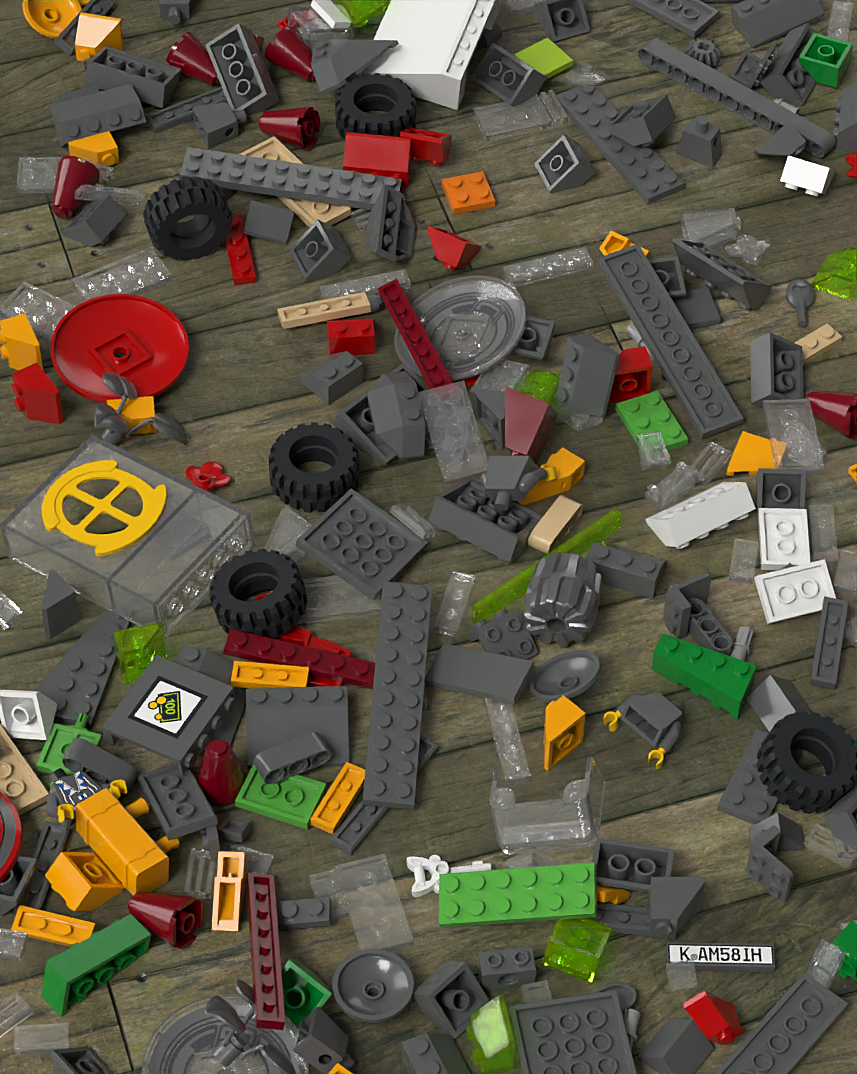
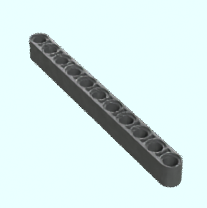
[637,38,836,159]

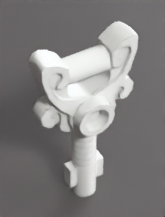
[406,855,491,897]

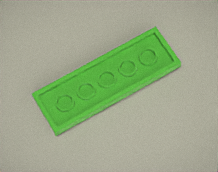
[439,863,597,928]

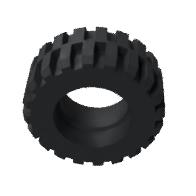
[335,73,416,140]
[143,176,233,260]
[269,422,359,512]
[209,549,308,639]
[756,711,857,814]

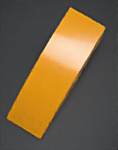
[212,851,248,932]

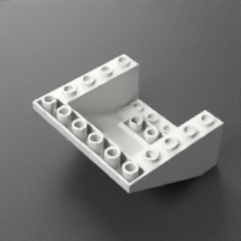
[358,0,500,110]

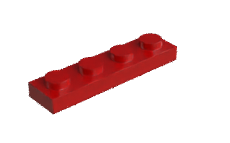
[225,214,256,286]

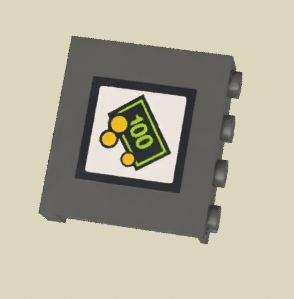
[102,655,236,776]

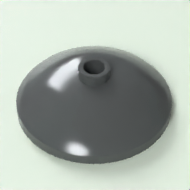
[529,650,601,703]
[332,949,414,1023]

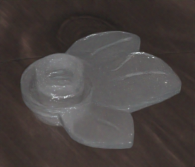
[725,234,770,264]

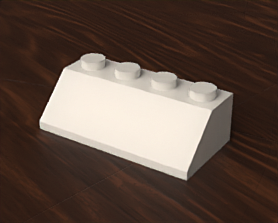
[645,482,756,549]

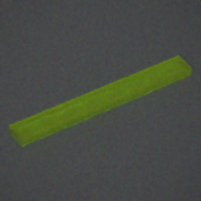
[471,508,622,624]

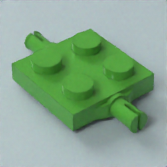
[36,713,103,788]

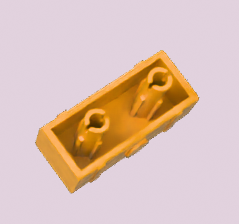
[76,788,180,895]

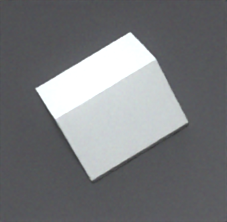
[0,690,58,740]

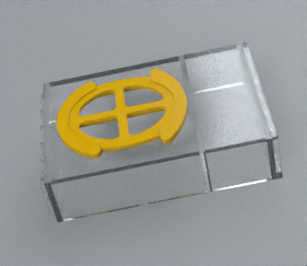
[0,435,255,640]

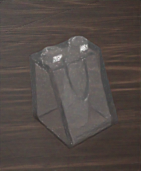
[287,7,354,53]

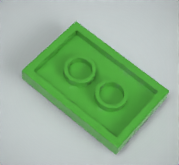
[615,391,688,458]
[235,764,326,830]

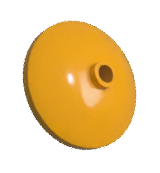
[23,0,82,39]

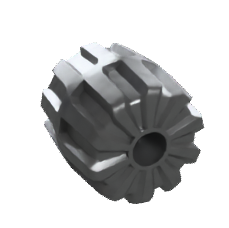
[523,552,602,647]

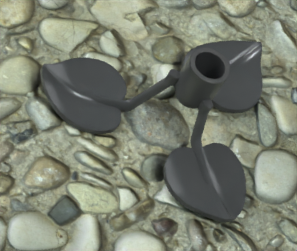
[94,371,187,446]
[204,979,296,1074]

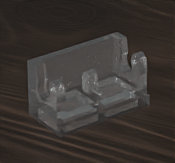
[644,461,697,511]

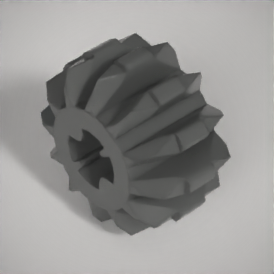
[685,37,721,68]

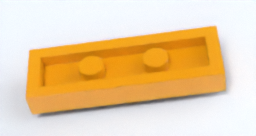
[231,661,309,689]
[310,762,365,834]
[11,905,97,947]

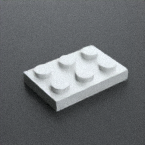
[758,508,810,570]
[754,559,836,624]

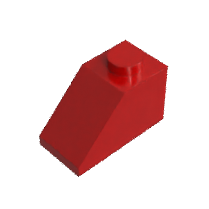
[683,991,744,1045]

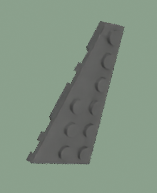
[34,602,135,729]

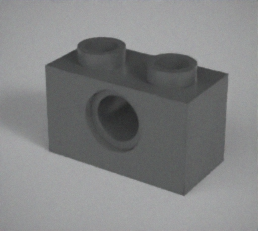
[478,947,536,992]

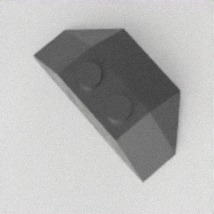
[365,185,415,262]
[367,371,425,459]

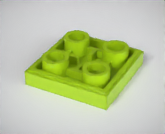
[515,38,573,79]

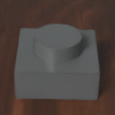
[217,818,251,843]

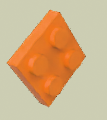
[441,171,495,215]

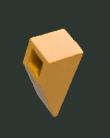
[519,447,585,505]

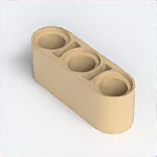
[528,495,583,556]

